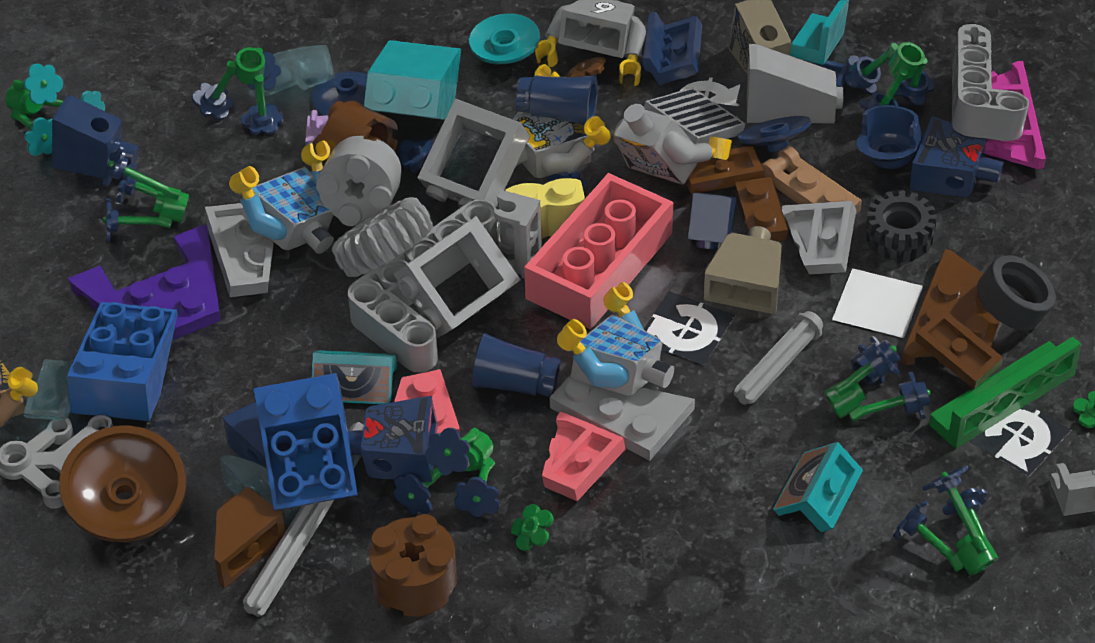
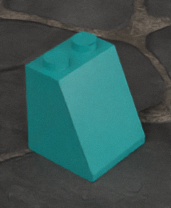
[364,40,461,120]

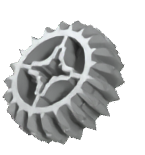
[332,197,433,277]

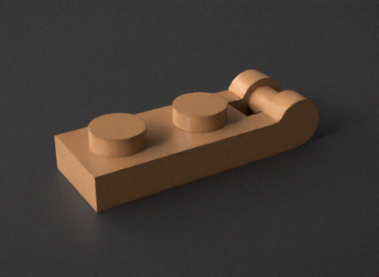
[761,146,862,214]

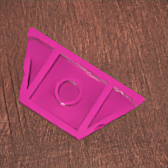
[985,61,1046,169]

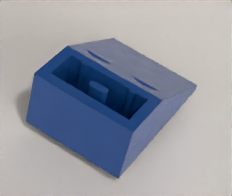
[67,302,177,421]
[254,373,358,511]

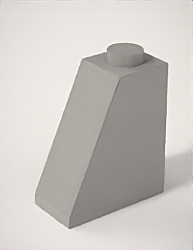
[746,44,843,123]

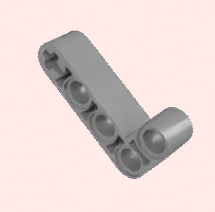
[952,24,1029,141]

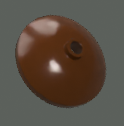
[59,426,186,542]

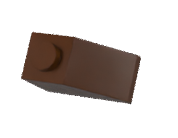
[214,486,285,588]

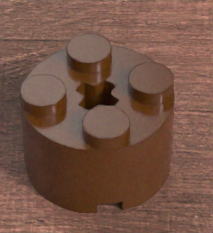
[312,100,398,167]
[369,514,457,617]

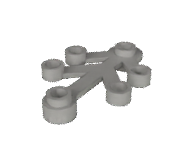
[0,415,113,508]

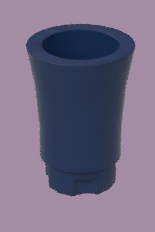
[516,75,598,126]
[472,333,561,397]

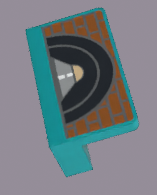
[312,350,397,404]
[773,442,863,532]

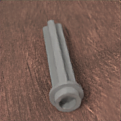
[734,311,823,405]

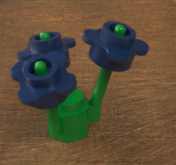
[845,42,935,110]
[824,336,931,422]

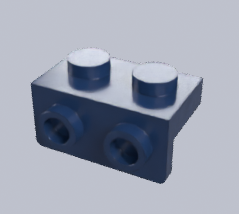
[641,12,702,85]

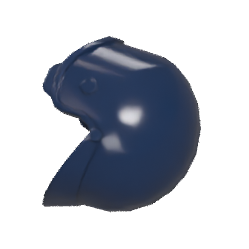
[856,105,922,170]

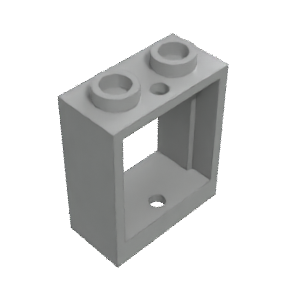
[417,99,530,208]
[393,216,521,338]

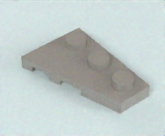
[204,203,274,297]
[550,375,695,461]

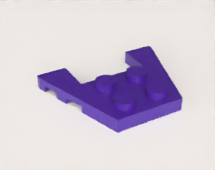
[68,224,221,340]

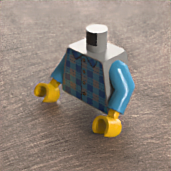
[229,141,334,254]
[557,282,674,396]

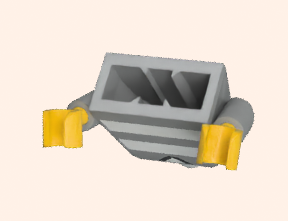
[535,0,646,86]

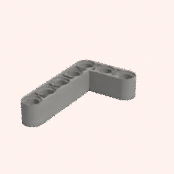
[348,199,498,373]

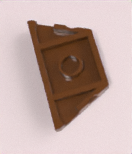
[901,249,1001,365]

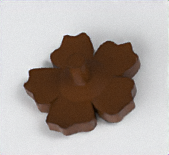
[565,57,606,77]

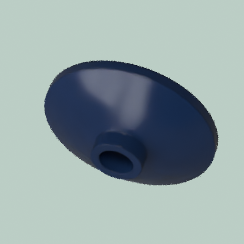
[312,71,367,116]
[738,116,811,152]

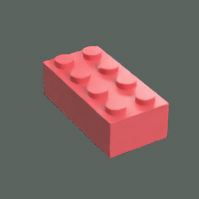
[524,173,673,330]

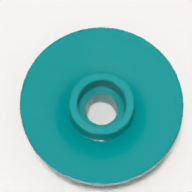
[469,14,540,64]

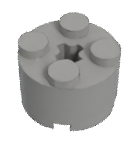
[316,136,401,226]

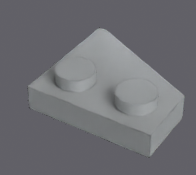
[782,201,856,274]

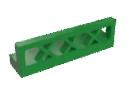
[929,337,1081,449]

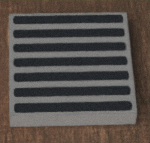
[644,88,746,144]

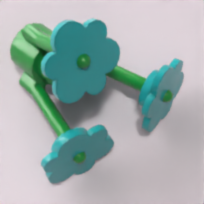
[5,64,105,156]

